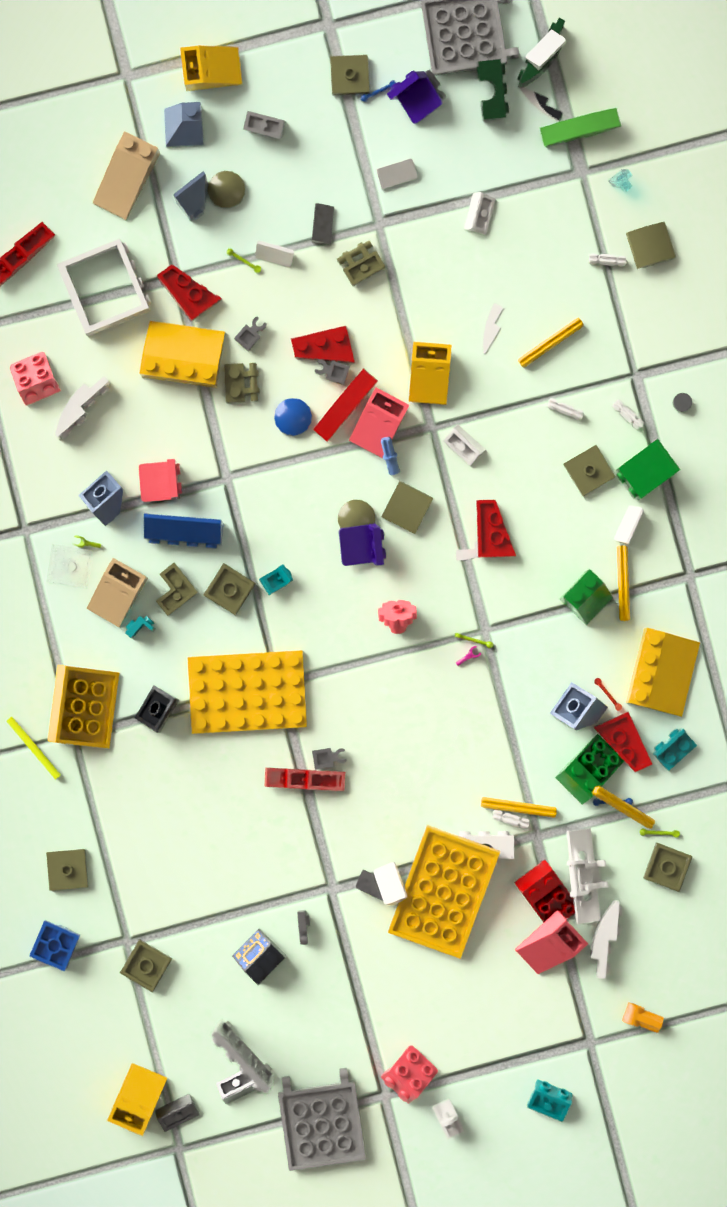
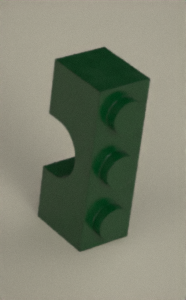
[477,59,509,120]

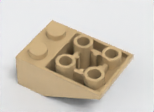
[86,558,148,628]

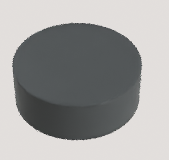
[672,392,692,412]

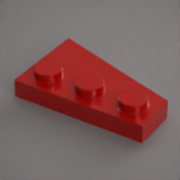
[157,264,222,322]
[291,325,355,363]
[476,499,516,558]
[593,711,653,772]

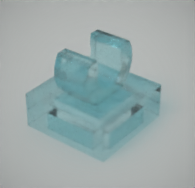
[608,169,633,191]

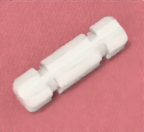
[588,253,626,267]
[547,398,584,421]
[612,399,645,430]
[492,810,530,829]

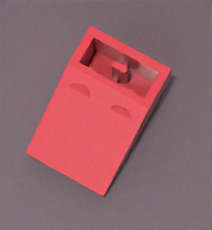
[349,387,409,458]
[515,910,588,974]

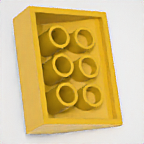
[139,321,225,388]
[626,628,700,717]
[48,665,120,749]

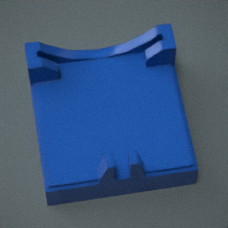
[29,920,80,971]

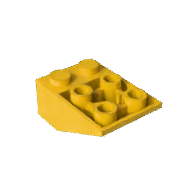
[180,45,243,91]
[408,342,452,405]
[107,1063,167,1136]

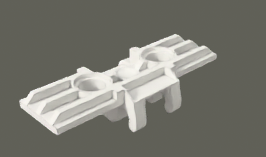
[567,828,609,924]

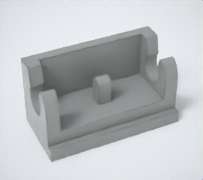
[243,111,286,139]

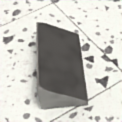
[312,203,334,245]
[355,869,383,901]
[216,1072,256,1104]
[155,1094,200,1132]

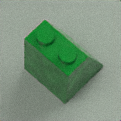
[616,439,681,501]
[559,569,613,625]

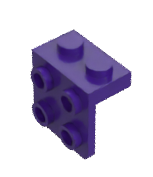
[387,70,443,124]
[338,524,386,566]

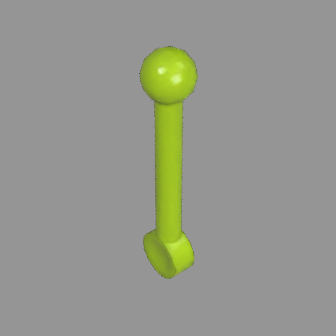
[226,248,261,273]
[454,633,494,649]
[640,828,680,838]

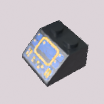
[232,928,286,985]

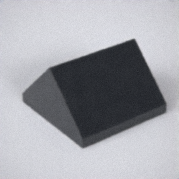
[135,685,179,733]

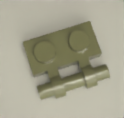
[336,240,385,287]
[224,363,260,403]

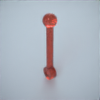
[594,678,622,711]

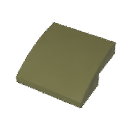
[626,221,676,269]
[381,481,433,534]

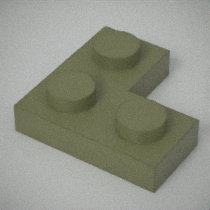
[156,562,198,616]

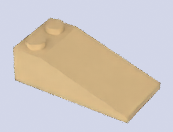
[92,131,160,220]

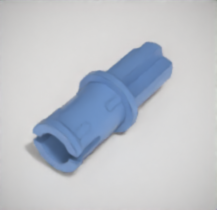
[381,437,400,475]

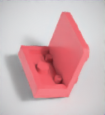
[10,352,61,406]
[139,459,182,502]
[381,1045,438,1104]

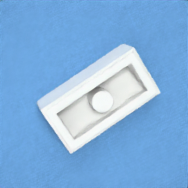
[525,30,566,70]
[376,158,418,190]
[464,192,496,235]
[255,240,295,268]
[443,424,486,466]
[614,505,645,545]
[374,862,408,906]

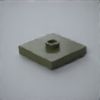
[330,54,370,95]
[563,445,615,497]
[203,563,256,616]
[643,842,693,892]
[46,849,89,891]
[120,939,173,993]

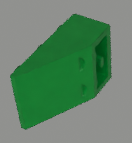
[555,734,624,805]

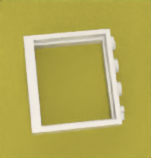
[56,238,152,337]

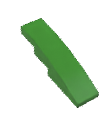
[540,108,621,147]

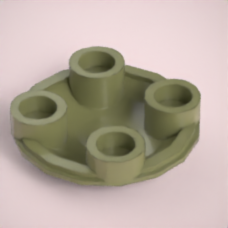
[208,171,245,208]
[338,500,375,528]

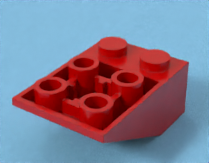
[514,860,575,923]

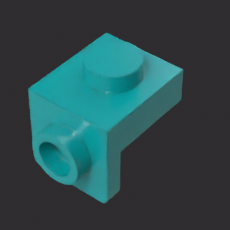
[259,564,293,595]
[125,616,156,639]

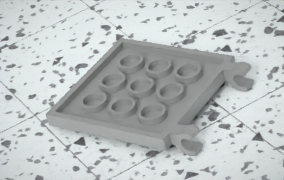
[421,0,520,76]
[211,1019,274,1094]
[278,1067,366,1171]

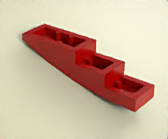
[0,221,55,286]
[313,368,378,442]
[264,767,346,791]

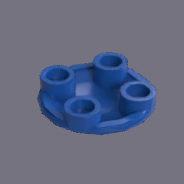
[274,398,312,436]

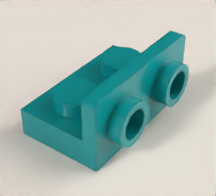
[653,728,697,771]
[527,1079,573,1122]

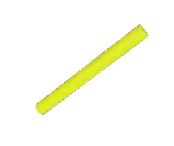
[6,717,61,780]

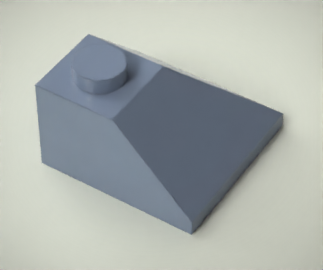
[164,102,204,147]
[173,171,208,221]
[78,470,123,526]
[550,682,608,731]

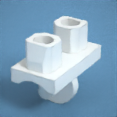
[432,1099,465,1140]

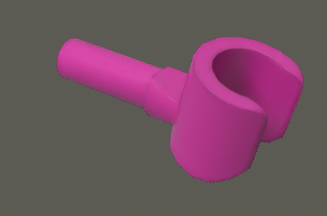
[455,646,481,666]

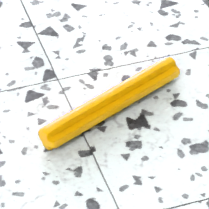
[518,318,584,368]
[617,545,630,621]
[593,786,655,829]
[481,797,557,818]

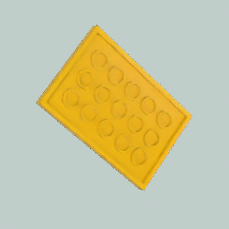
[188,650,307,734]
[388,825,500,959]

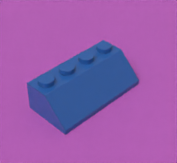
[144,514,224,549]

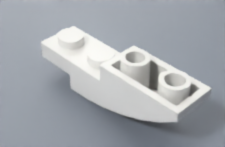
[55,376,111,440]
[590,900,622,979]

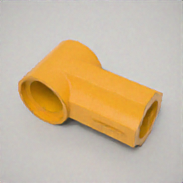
[622,1002,664,1033]

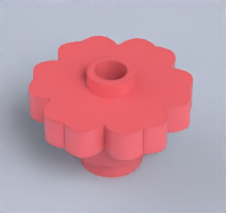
[378,600,417,634]

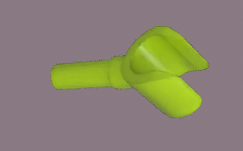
[73,535,101,548]

